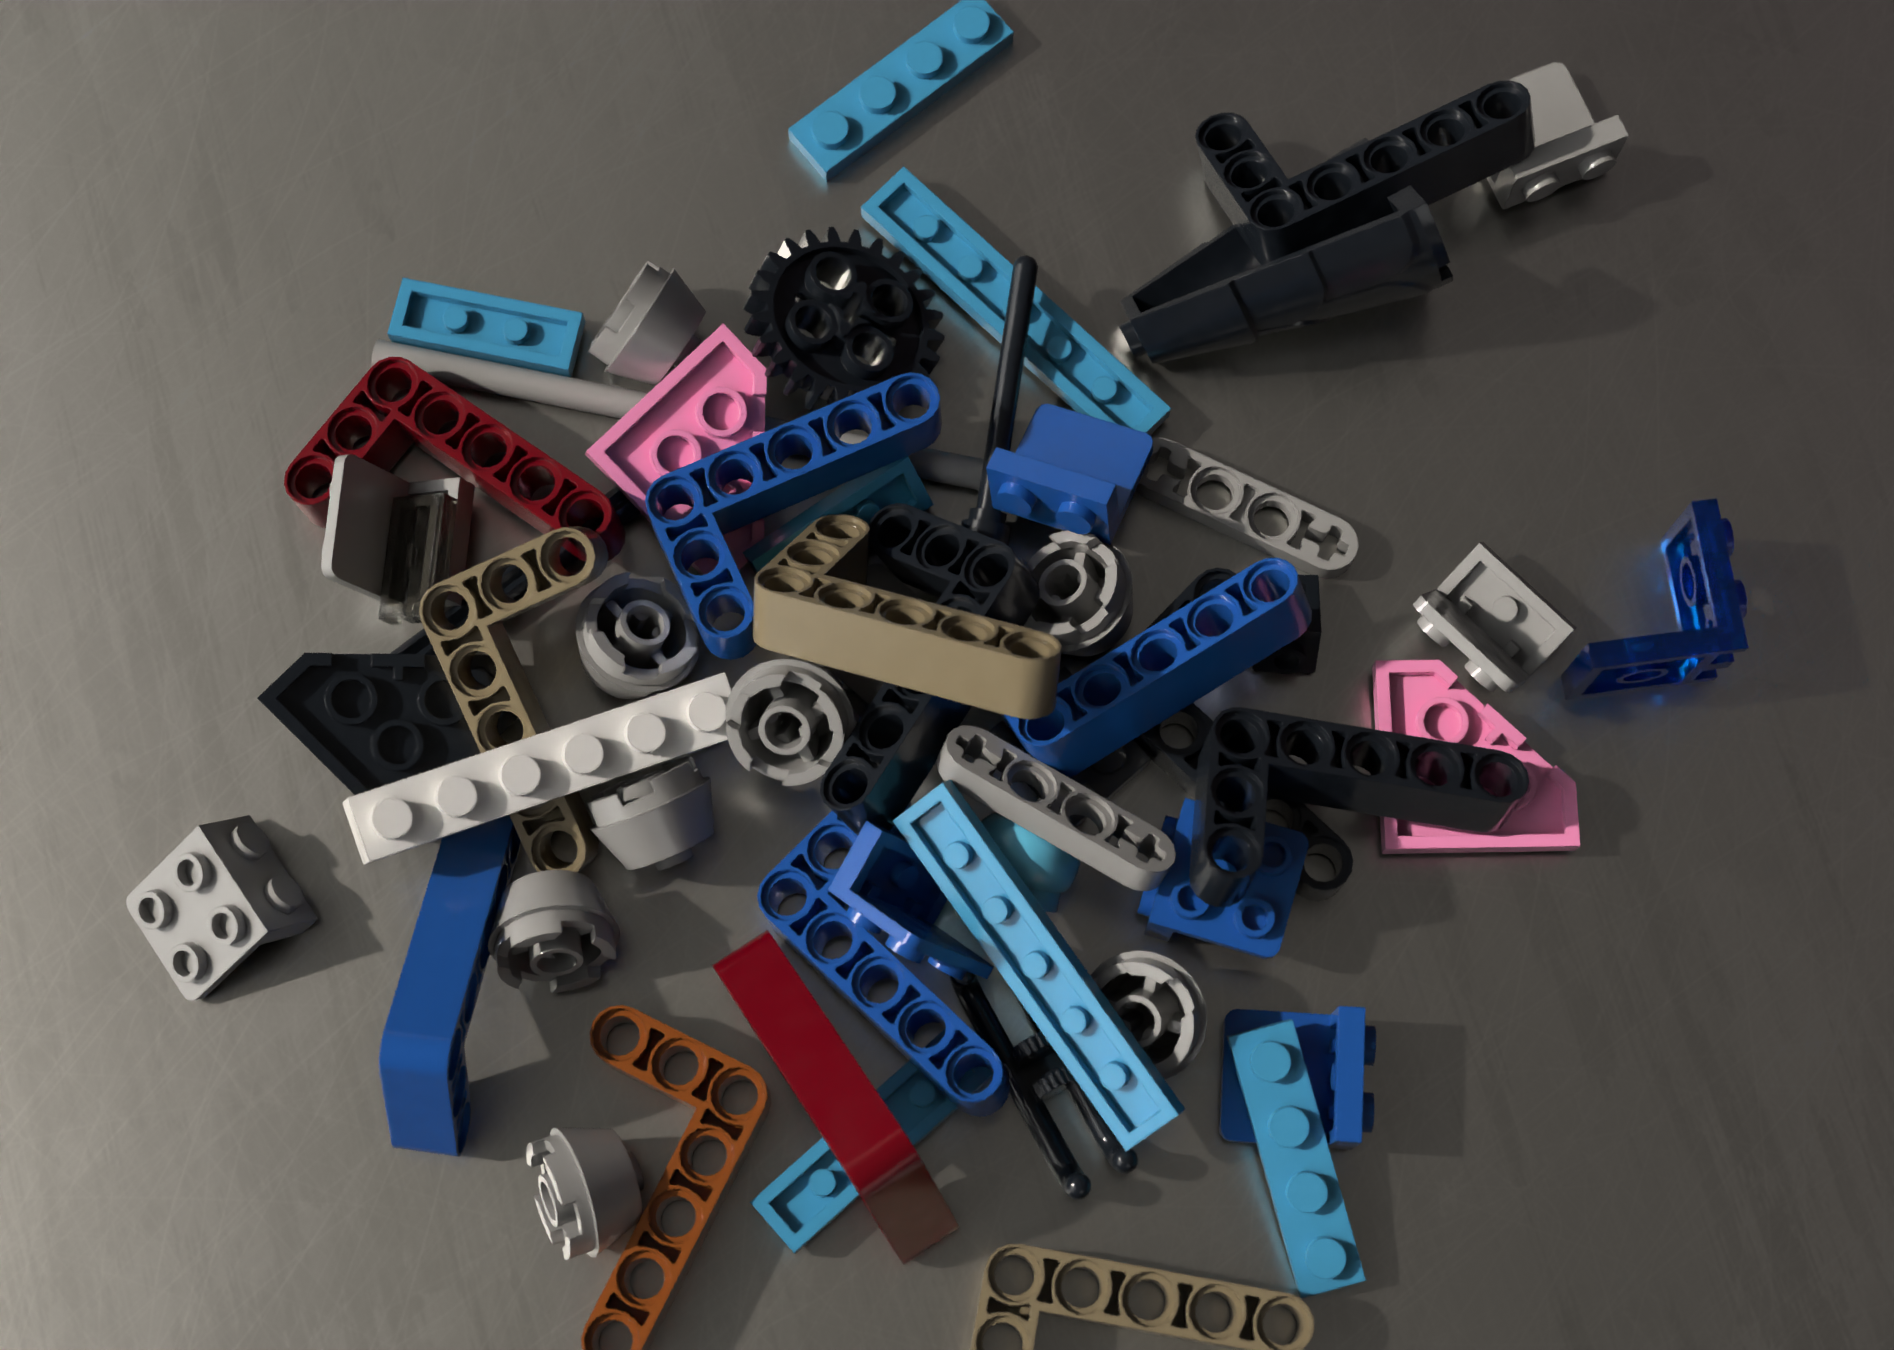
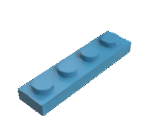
[788,0,1014,182]
[1227,1019,1366,1298]
[750,1028,993,1254]

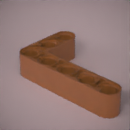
[581,1005,771,1350]

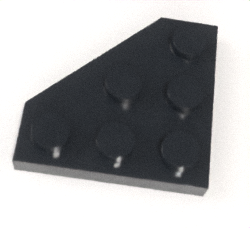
[257,653,518,795]

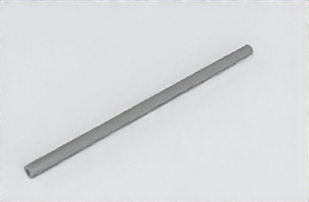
[372,339,984,490]

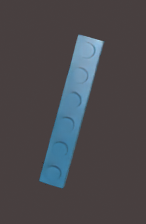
[861,166,1171,435]
[893,780,1185,1151]

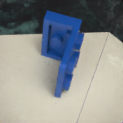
[986,404,1153,545]
[1137,798,1309,959]
[828,820,994,980]
[1219,1006,1376,1150]

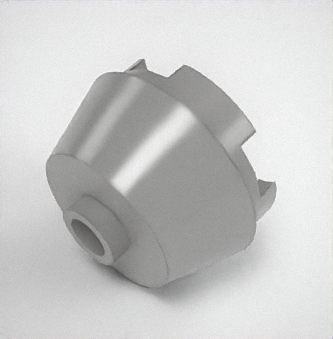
[588,260,706,386]
[1020,530,1133,657]
[575,572,700,699]
[726,658,855,786]
[587,755,714,871]
[488,870,620,993]
[1091,951,1207,1079]
[526,1128,644,1260]

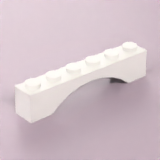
[342,672,731,865]

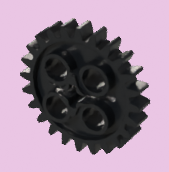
[743,227,945,410]

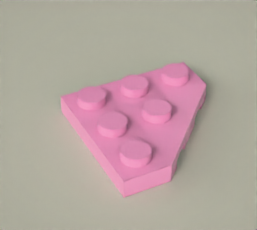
[585,323,767,575]
[1372,660,1580,854]

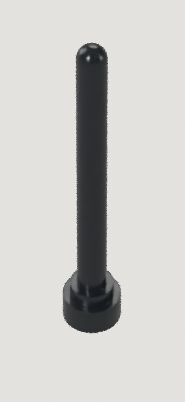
[961,255,1038,546]

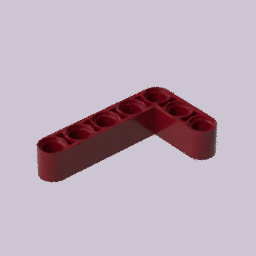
[284,357,626,562]
[712,930,960,1265]

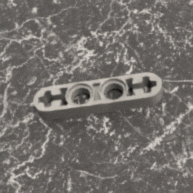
[1135,437,1359,579]
[936,725,1176,891]

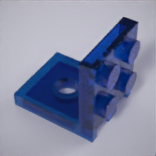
[1561,498,1749,700]

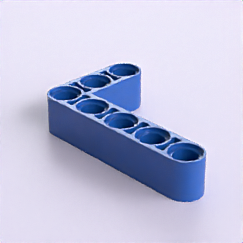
[645,372,942,660]
[1001,558,1312,778]
[757,802,1010,1117]
[379,815,521,1157]

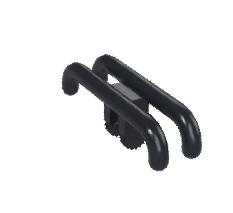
[949,971,1138,1200]

